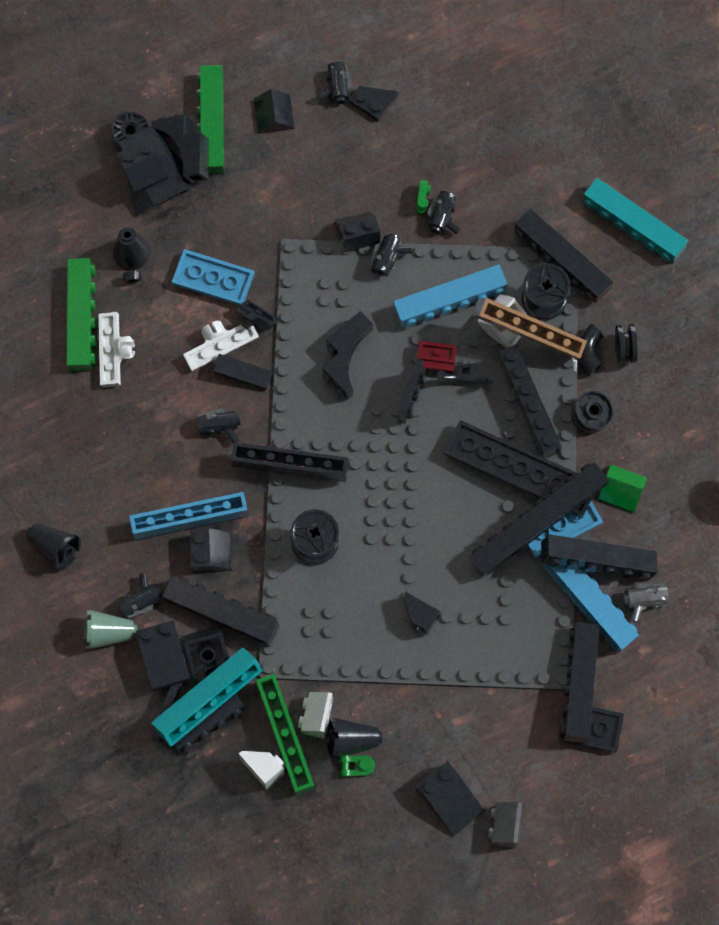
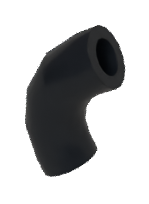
[579,324,604,376]

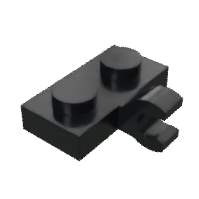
[237,299,279,331]

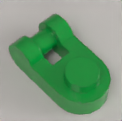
[416,180,431,215]
[339,755,375,778]

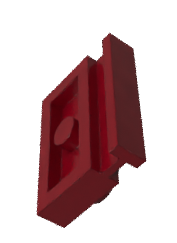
[417,340,457,373]

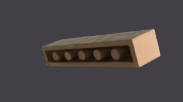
[472,298,587,359]

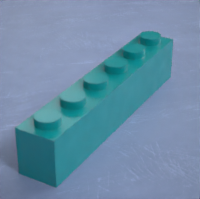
[582,178,688,263]
[151,648,262,746]

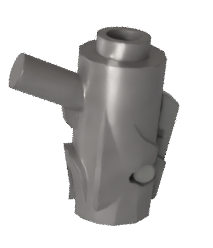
[623,583,669,623]

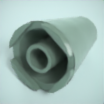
[84,610,137,649]

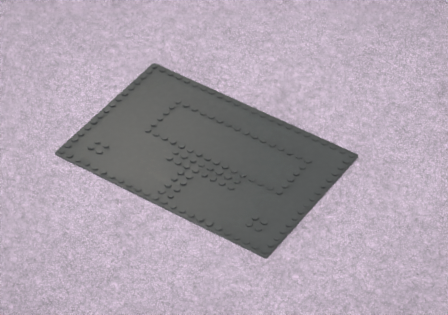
[259,239,578,690]

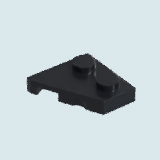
[349,86,399,122]

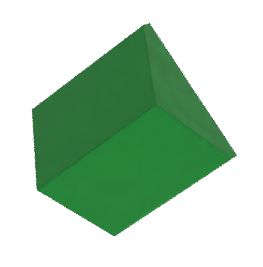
[598,465,647,513]

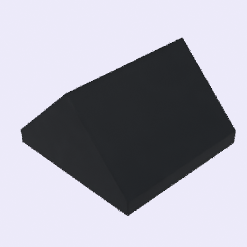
[254,89,295,133]

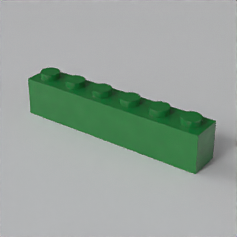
[197,65,224,174]
[67,258,96,371]
[256,674,315,796]

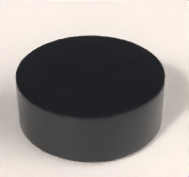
[123,271,142,283]

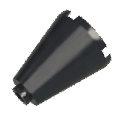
[113,227,150,270]
[26,523,81,570]
[327,718,382,758]

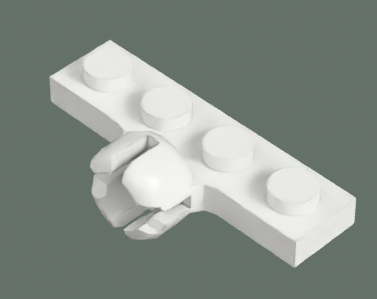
[99,312,135,387]
[183,321,259,372]

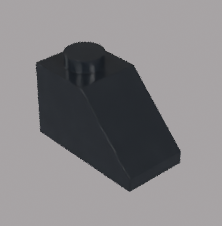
[404,592,440,635]

